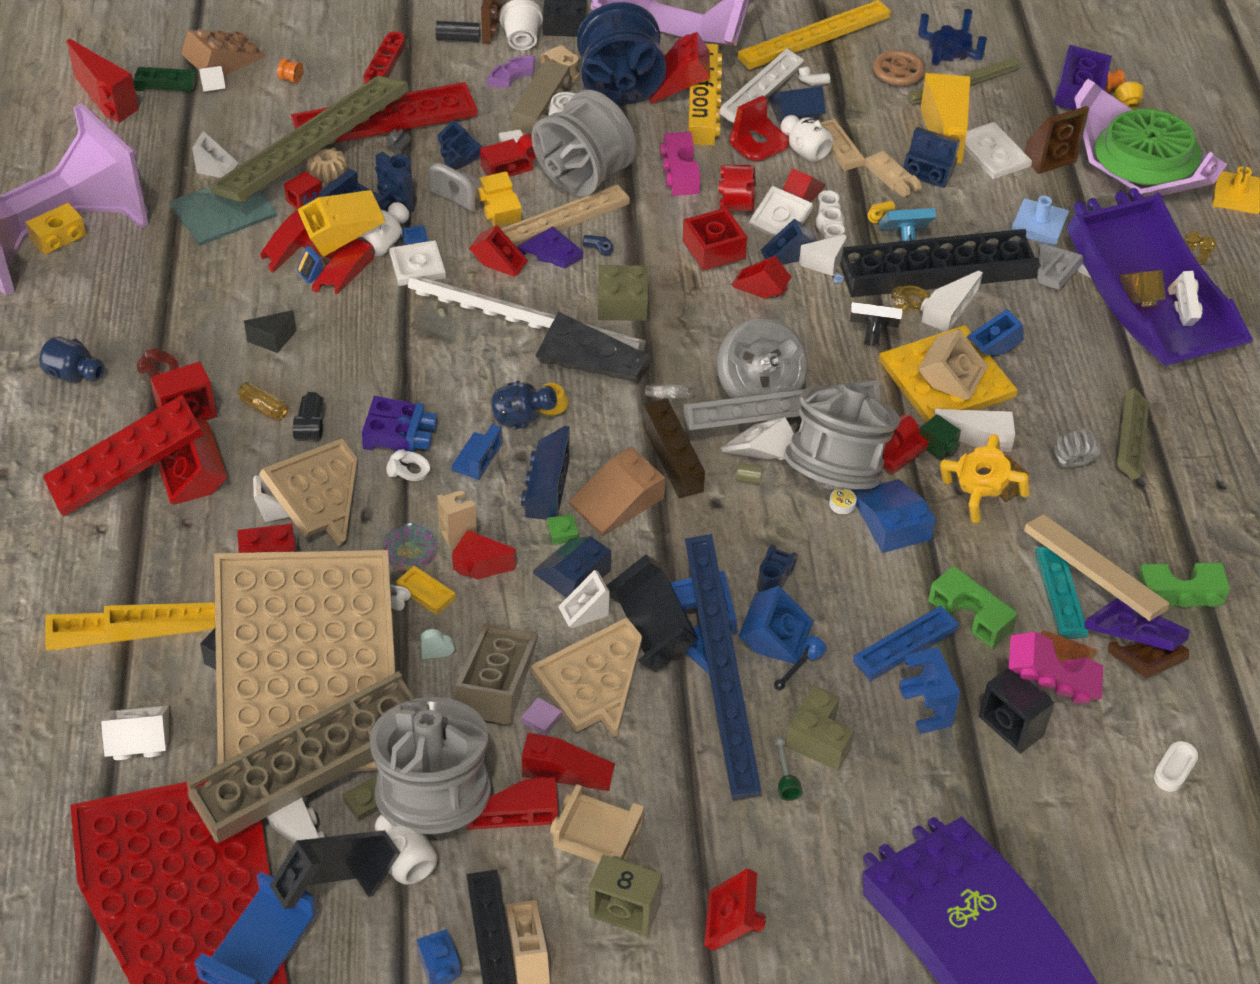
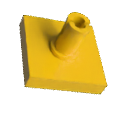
[1212,166,1260,214]

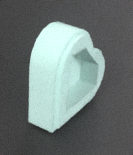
[420,629,455,659]

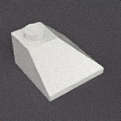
[720,417,794,460]

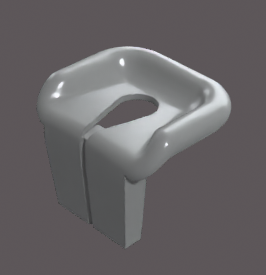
[429,163,480,212]

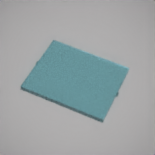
[169,187,277,246]

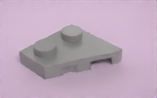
[1038,243,1083,290]

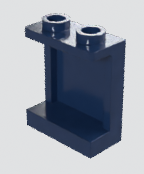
[318,169,393,212]

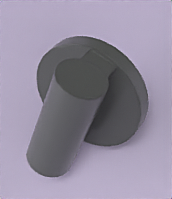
[386,128,411,155]

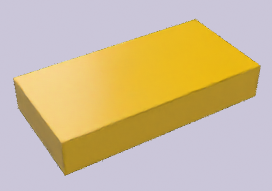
[396,565,456,616]

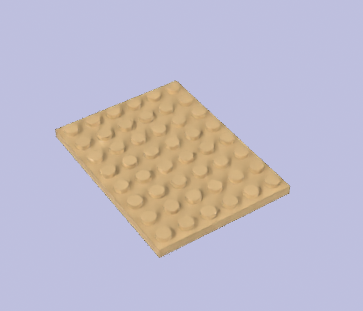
[214,550,395,774]

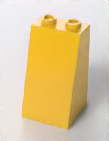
[920,73,970,164]

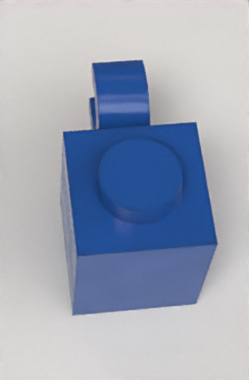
[416,929,461,984]

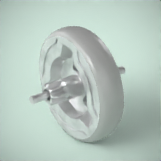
[717,317,808,398]

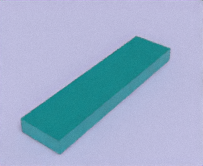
[1035,547,1088,640]

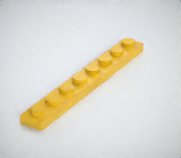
[737,0,891,70]

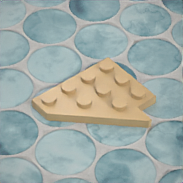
[259,438,357,547]
[530,617,642,737]

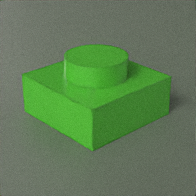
[547,514,579,545]

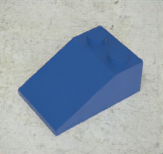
[852,479,936,553]

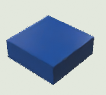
[402,225,428,245]

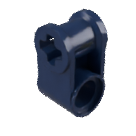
[757,544,798,592]

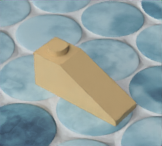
[506,900,550,984]

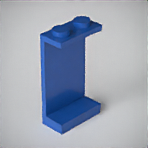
[194,872,317,984]

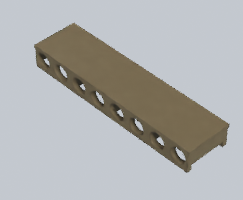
[187,671,415,843]

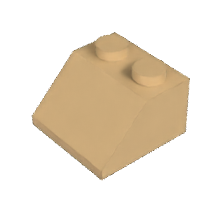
[918,329,988,400]

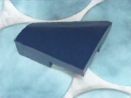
[437,120,482,170]

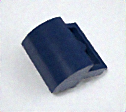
[903,127,960,188]

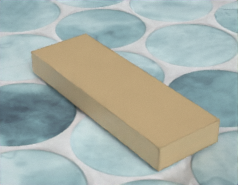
[820,119,865,171]

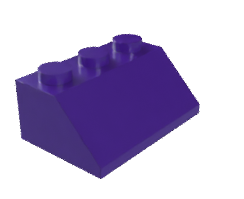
[1053,44,1112,110]

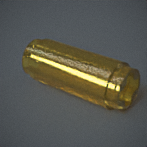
[238,382,288,421]

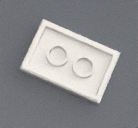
[964,122,1032,179]

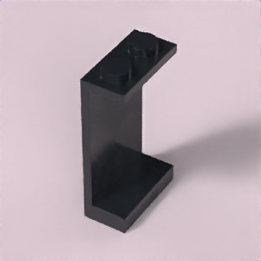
[606,555,699,672]
[269,830,400,909]

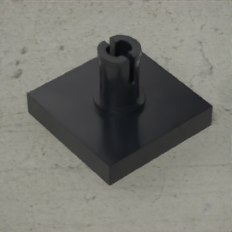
[850,303,902,346]

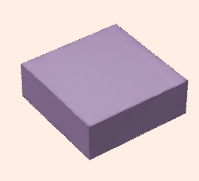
[521,697,562,735]

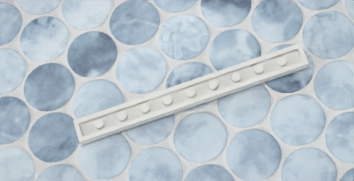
[408,276,646,351]

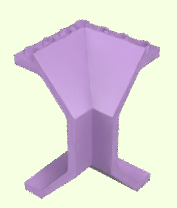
[590,0,757,46]
[0,103,149,296]

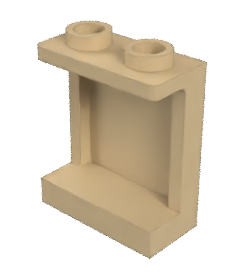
[550,784,644,863]

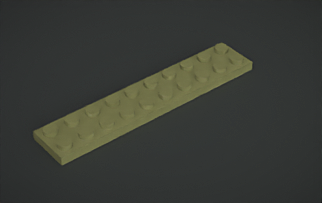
[209,76,409,202]

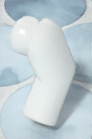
[798,67,830,86]

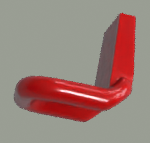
[729,95,789,162]

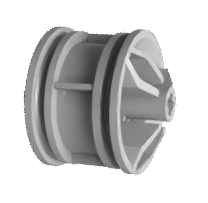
[532,90,636,197]
[784,383,900,490]
[370,697,491,834]

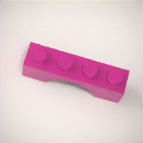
[1009,632,1103,705]

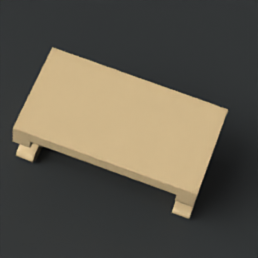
[437,491,477,550]

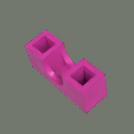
[659,132,701,196]

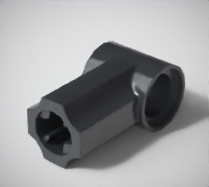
[293,392,325,440]

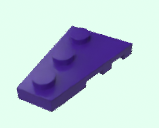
[1085,598,1190,651]

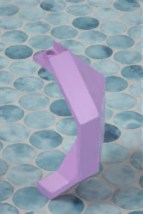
[1075,79,1227,198]

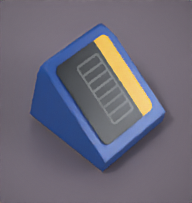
[297,246,323,283]

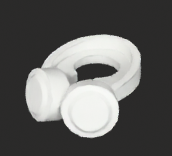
[386,449,430,481]

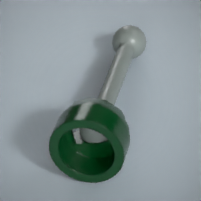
[774,736,803,801]

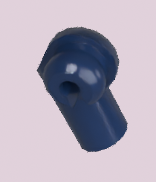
[583,235,614,256]

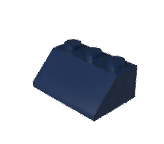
[521,426,570,520]

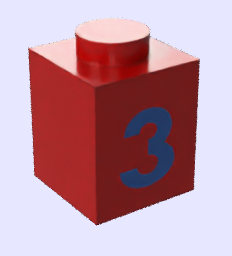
[284,171,322,210]

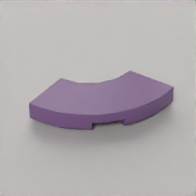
[487,55,535,88]

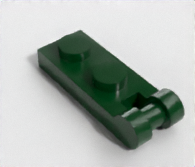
[133,67,198,91]

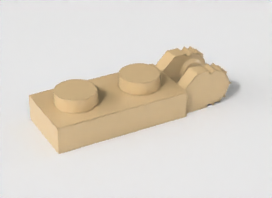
[865,150,921,198]

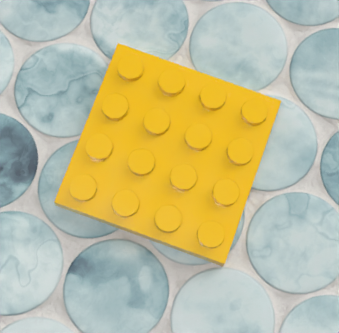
[879,325,1018,422]

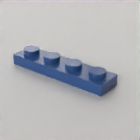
[853,606,959,681]

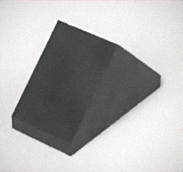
[244,310,296,353]

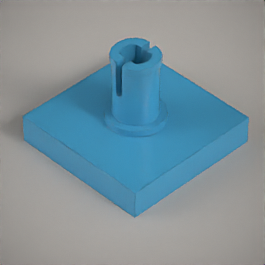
[879,208,936,249]

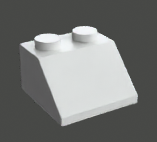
[101,705,170,760]

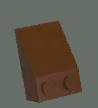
[1025,106,1089,174]

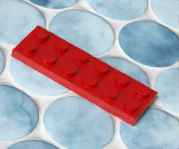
[43,395,204,517]

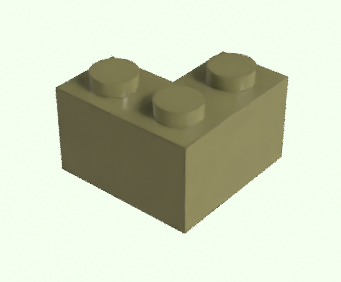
[785,685,854,771]

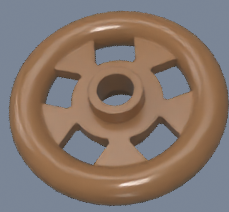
[873,50,925,86]

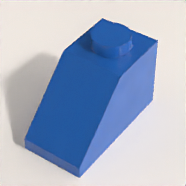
[967,309,1024,355]

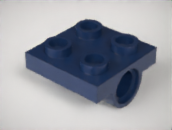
[375,151,414,214]

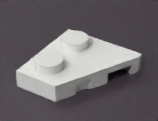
[1168,271,1202,326]

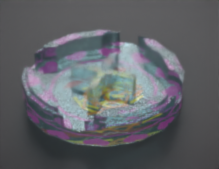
[382,523,437,571]

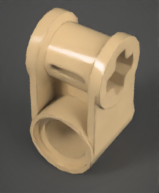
[541,45,579,82]

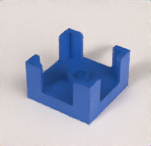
[899,647,960,734]

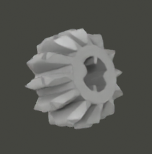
[1054,429,1100,468]

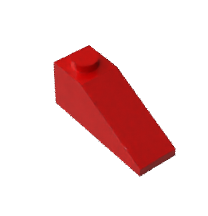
[521,733,615,791]
[467,776,558,830]

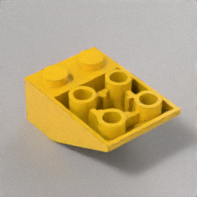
[298,190,386,257]

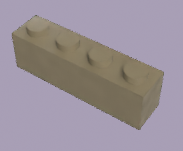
[512,60,572,135]

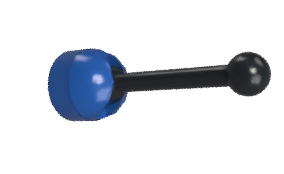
[774,635,827,691]

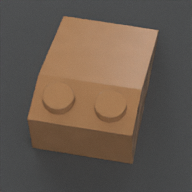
[569,446,665,536]

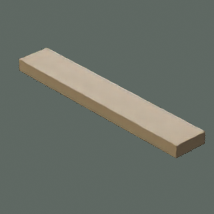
[501,184,630,247]
[1024,514,1170,621]

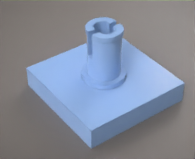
[1011,196,1069,246]

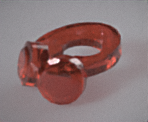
[137,348,179,377]

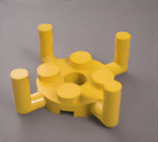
[940,434,1030,523]

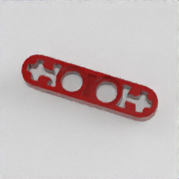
[363,31,405,84]

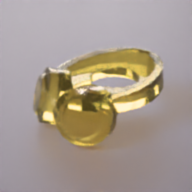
[1185,231,1216,265]
[891,285,930,312]

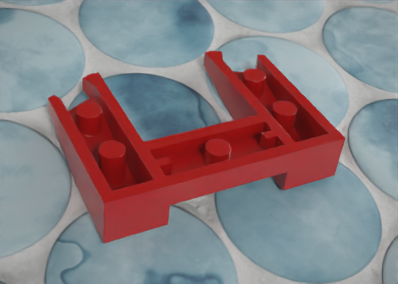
[260,210,374,294]

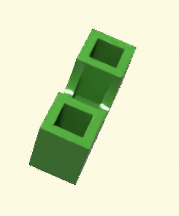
[1136,563,1230,607]
[928,566,1018,649]

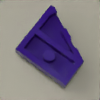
[517,227,583,268]

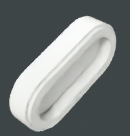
[1154,741,1198,792]

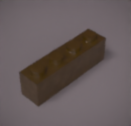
[642,398,705,499]

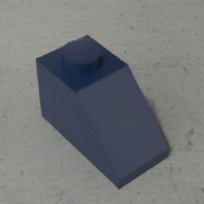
[761,218,818,265]

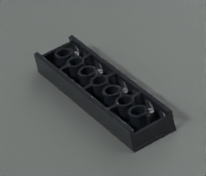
[840,229,1039,298]

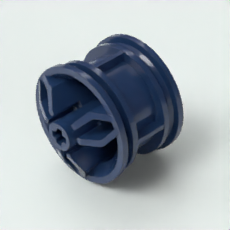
[577,2,666,105]

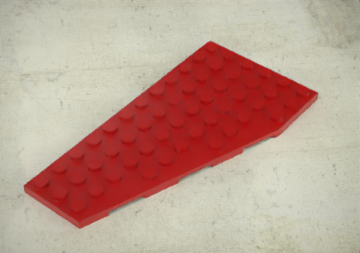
[70,780,288,984]

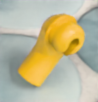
[867,200,895,223]

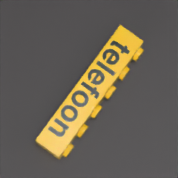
[688,44,722,146]

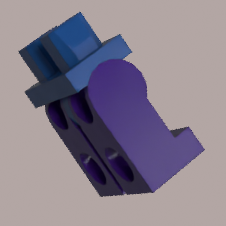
[362,396,438,452]

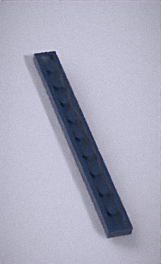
[685,534,762,801]

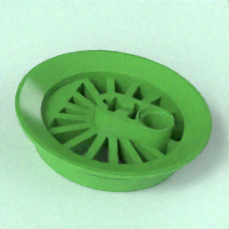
[1095,109,1202,185]

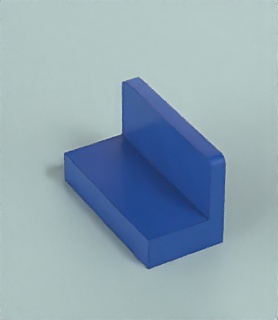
[452,424,502,480]

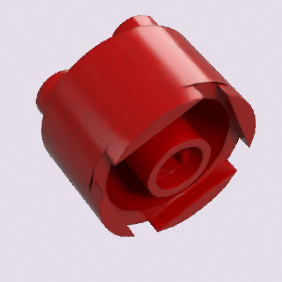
[719,165,756,212]

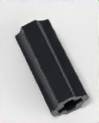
[435,21,481,43]

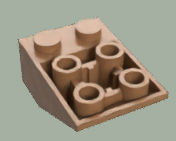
[181,29,265,75]

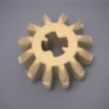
[307,147,347,184]

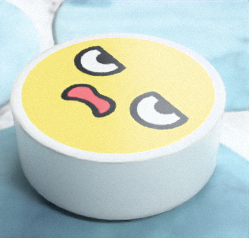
[829,488,857,514]

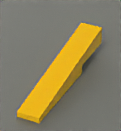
[45,602,215,651]

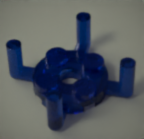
[918,9,987,66]

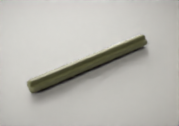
[908,57,1020,105]

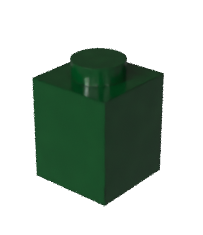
[919,414,961,461]

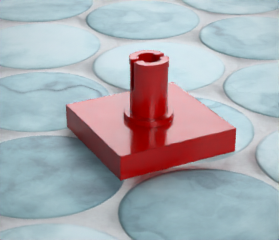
[704,868,766,951]

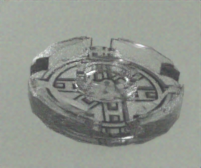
[645,384,696,398]

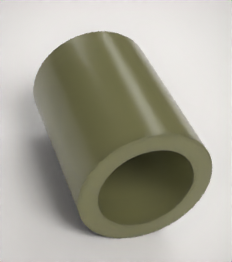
[736,463,762,484]

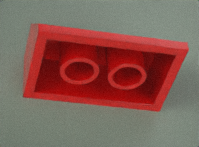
[157,418,228,505]

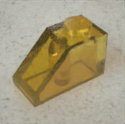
[1119,270,1166,307]

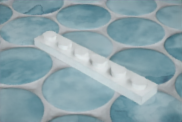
[719,49,804,123]

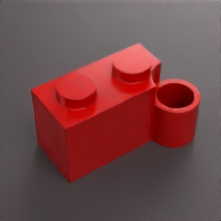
[480,134,537,177]

